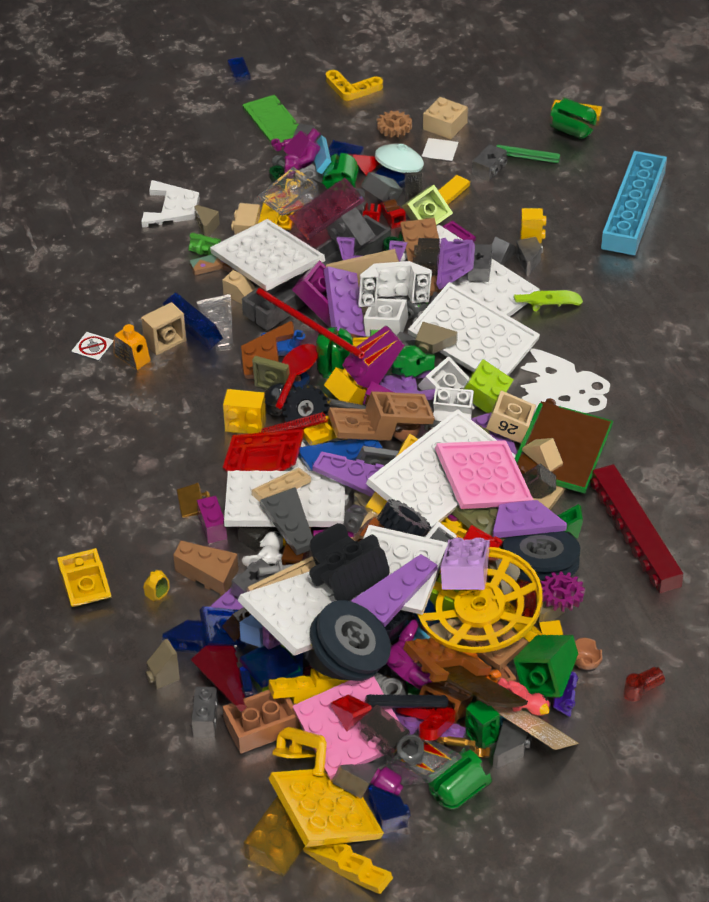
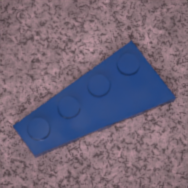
[298,439,383,471]

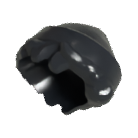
[265,383,296,416]

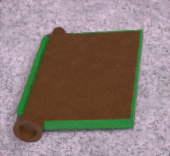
[515,398,613,493]

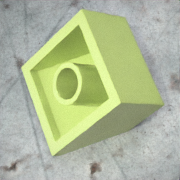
[402,185,453,225]

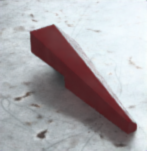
[190,645,247,712]

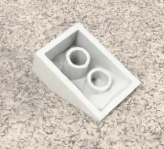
[417,356,476,410]

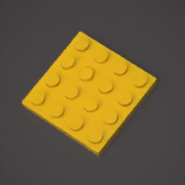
[268,769,384,847]

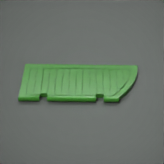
[242,95,298,143]

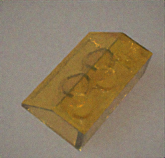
[244,795,305,877]

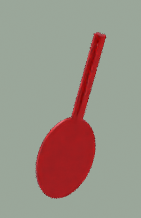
[276,344,318,409]

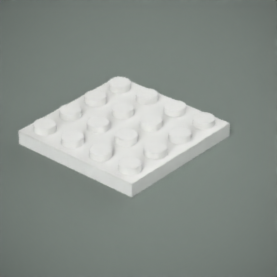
[354,525,448,615]

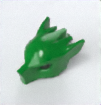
[390,345,435,377]

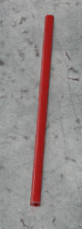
[256,288,365,359]

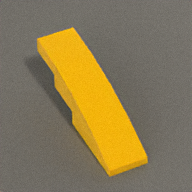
[303,843,393,894]

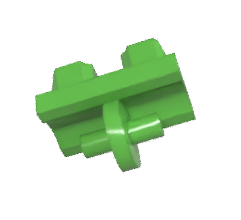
[189,233,221,255]

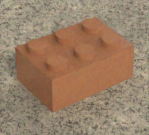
[223,690,300,754]

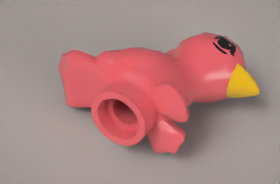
[497,678,550,716]

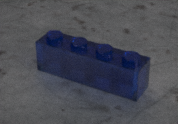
[162,292,223,350]

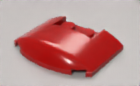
[223,429,304,472]

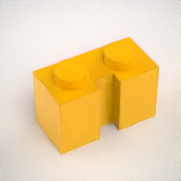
[520,208,546,243]

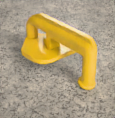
[272,727,327,776]

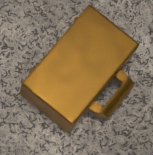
[177,483,210,517]

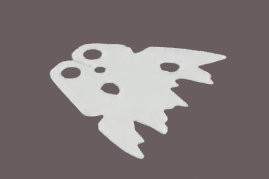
[520,348,610,421]

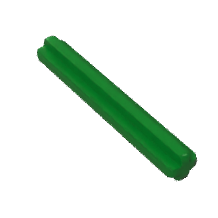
[496,145,560,163]

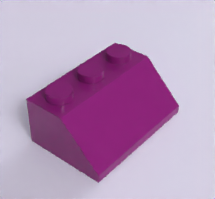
[292,260,331,327]

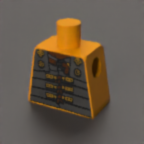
[114,324,151,370]

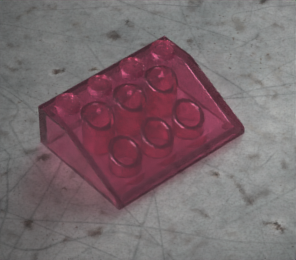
[289,178,365,241]

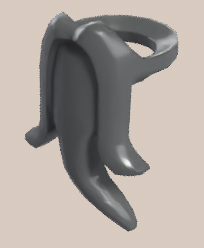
[395,730,425,767]

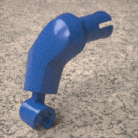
[261,330,305,356]

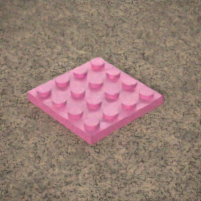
[435,440,533,509]
[293,676,407,780]

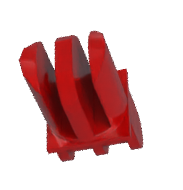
[362,203,382,223]

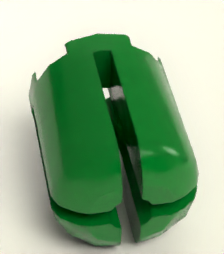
[550,97,597,139]
[322,153,359,200]
[316,327,353,379]
[428,748,492,811]

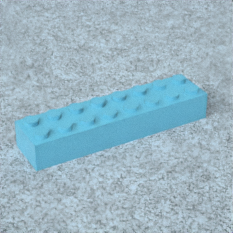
[601,151,667,255]

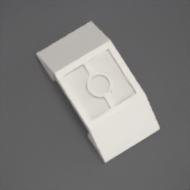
[358,261,432,307]
[431,387,474,429]

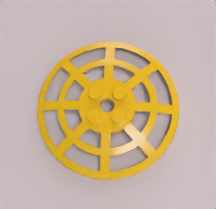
[418,547,543,653]

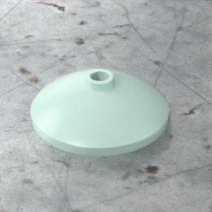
[375,144,424,173]

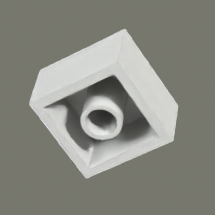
[364,298,408,337]

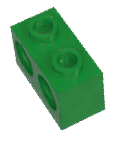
[465,700,500,748]

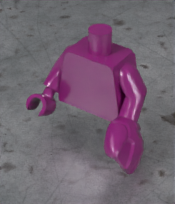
[271,128,321,178]
[386,620,432,690]

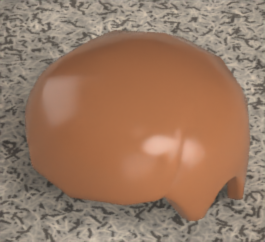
[393,423,421,442]
[575,637,602,670]

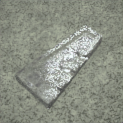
[196,294,233,353]

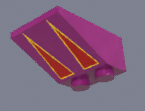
[342,326,405,388]

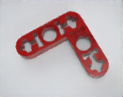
[395,707,456,741]

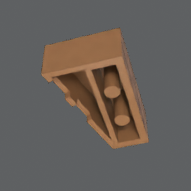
[173,541,239,597]

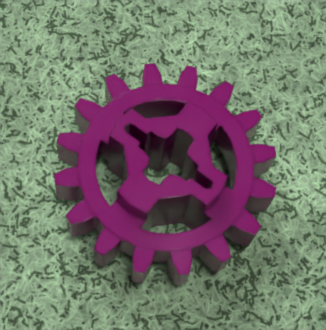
[541,571,585,612]

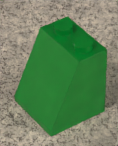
[513,635,578,697]

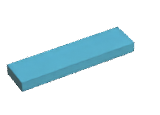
[314,135,331,174]

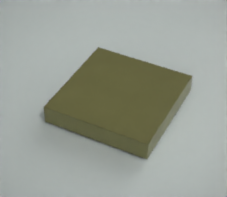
[252,356,290,389]

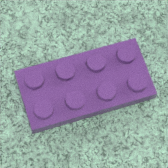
[324,266,366,338]

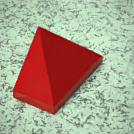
[349,154,380,176]
[330,694,372,731]

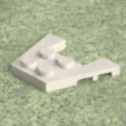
[142,180,200,227]

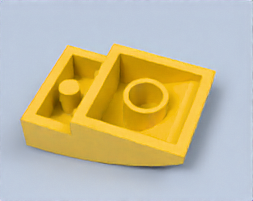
[57,548,112,607]

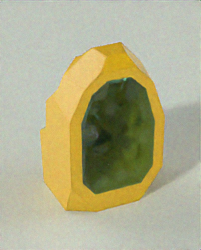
[143,570,170,602]

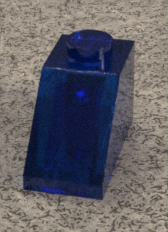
[162,620,209,654]
[368,785,411,834]

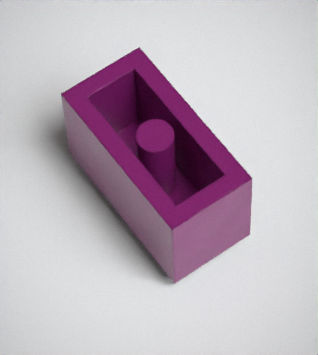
[197,496,227,544]

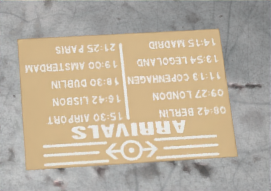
[492,706,579,750]

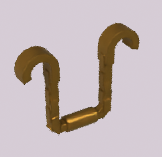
[425,736,491,758]

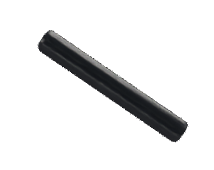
[365,694,449,708]

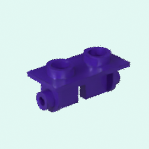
[553,672,578,717]

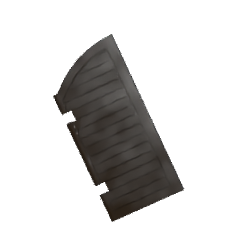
[417,662,528,708]

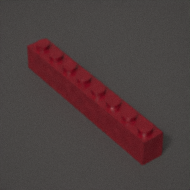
[590,464,684,593]

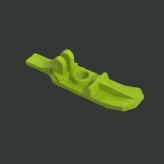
[513,290,583,311]

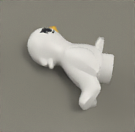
[242,531,286,567]

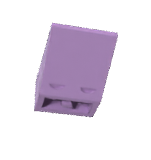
[441,538,490,590]

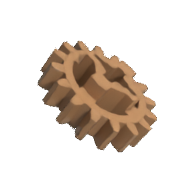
[377,110,412,138]

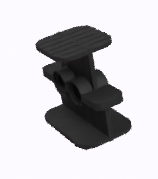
[309,523,390,601]

